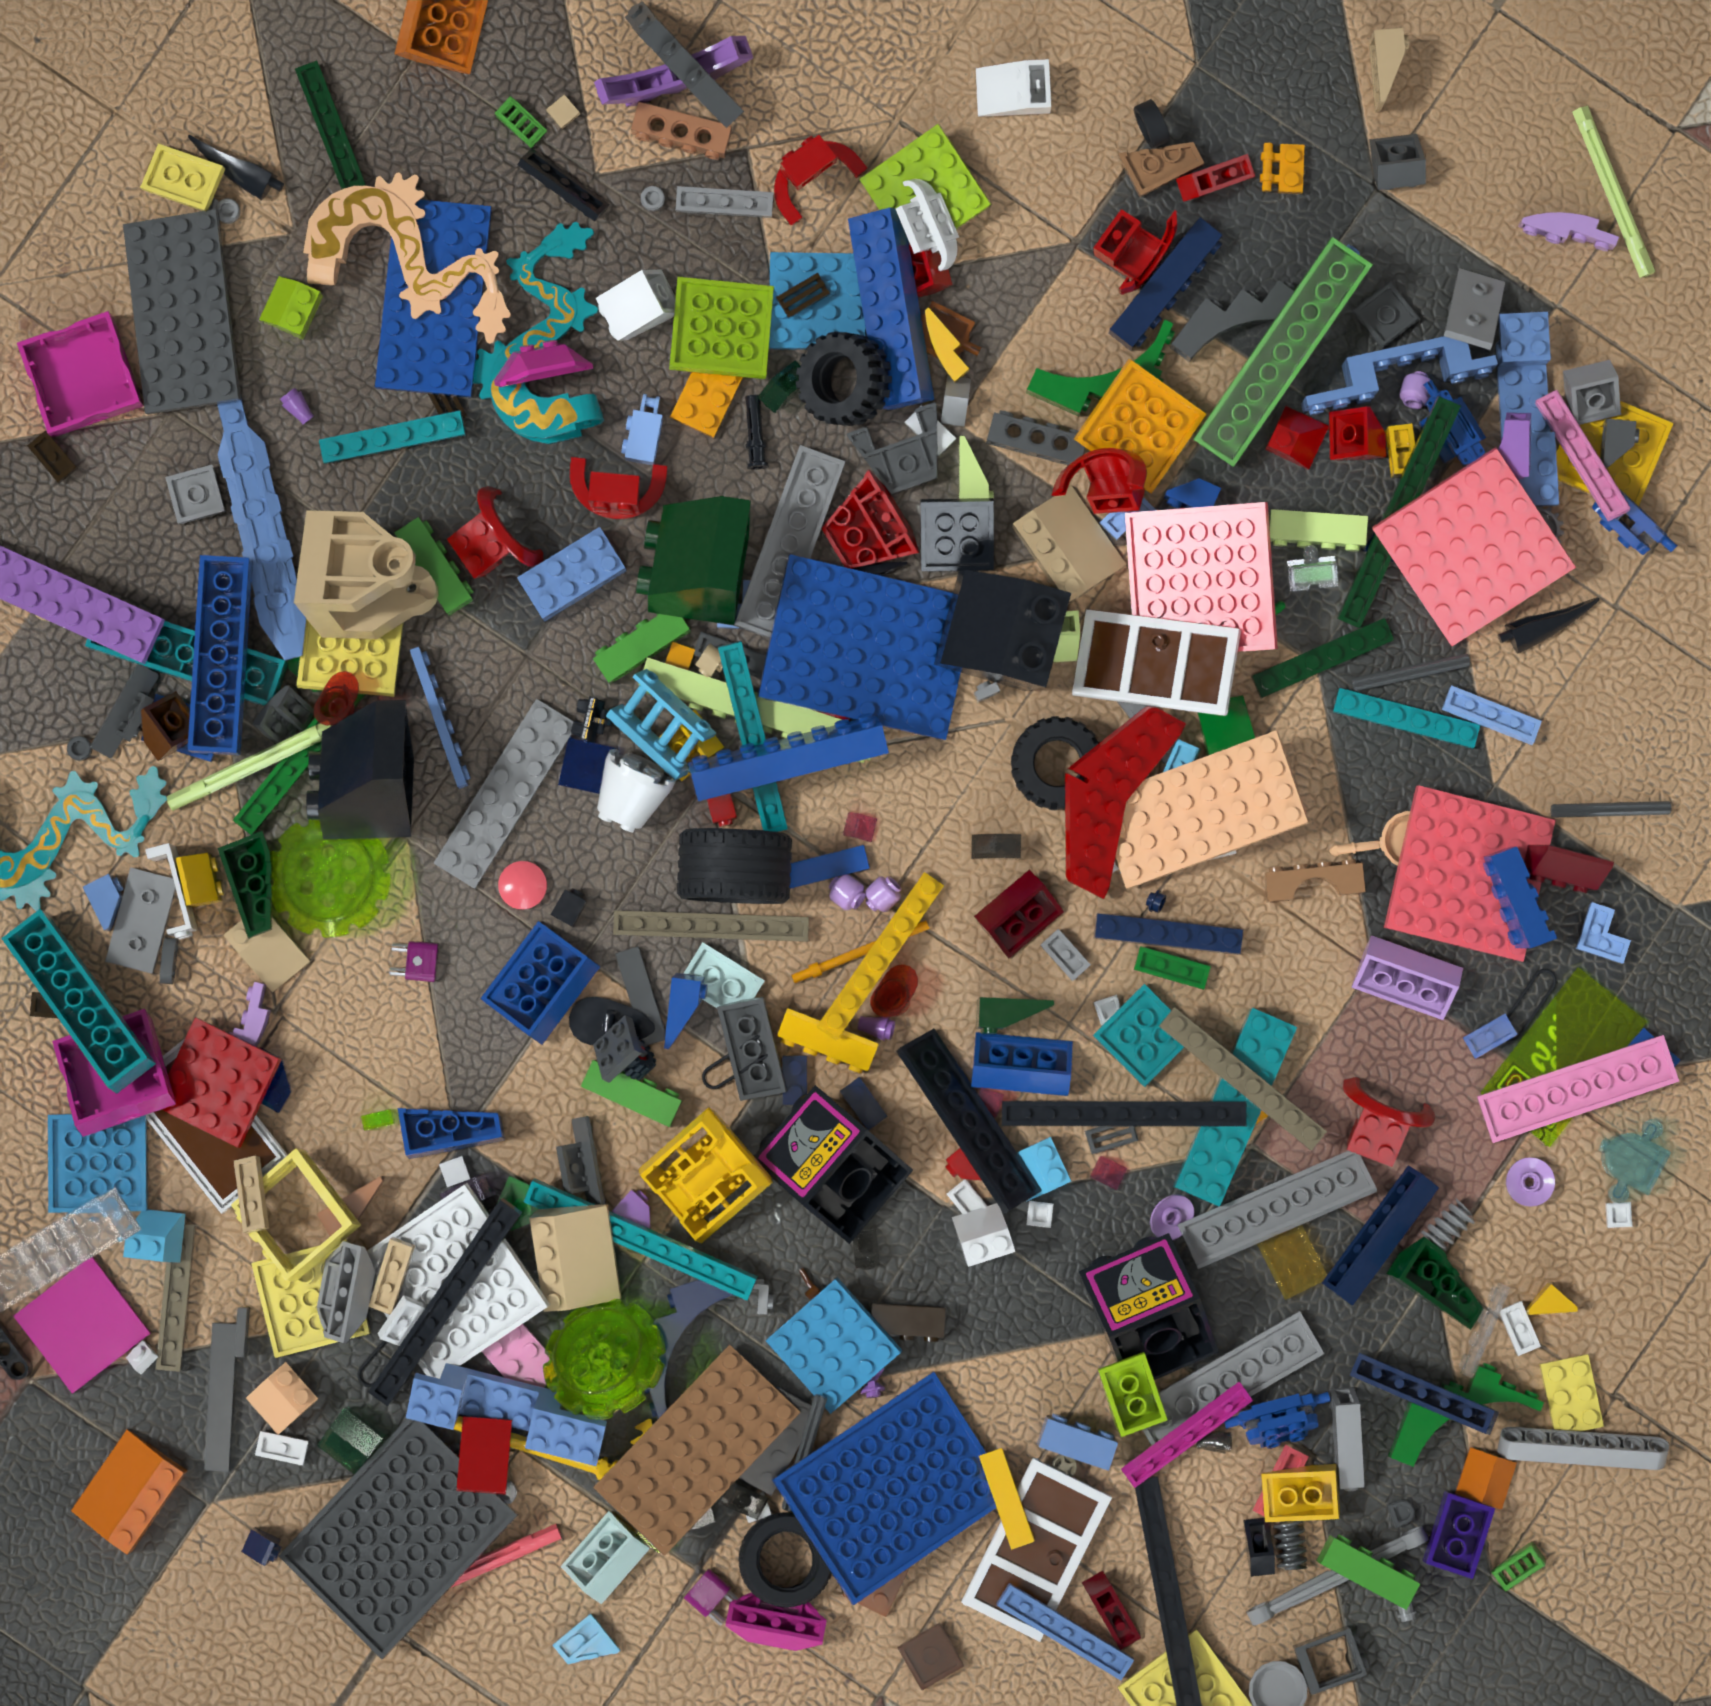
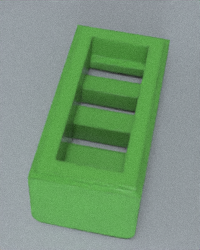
[495,96,548,149]
[1491,1541,1546,1592]

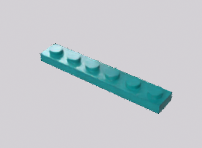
[319,411,466,464]
[1333,688,1480,749]

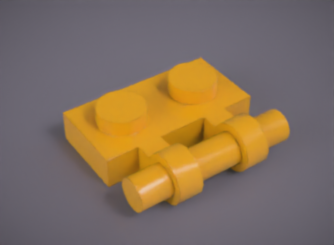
[1260,143,1305,194]

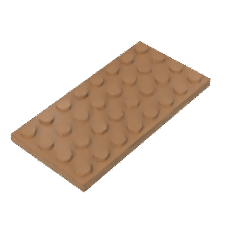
[593,1345,801,1556]

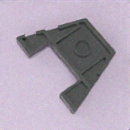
[847,402,938,495]

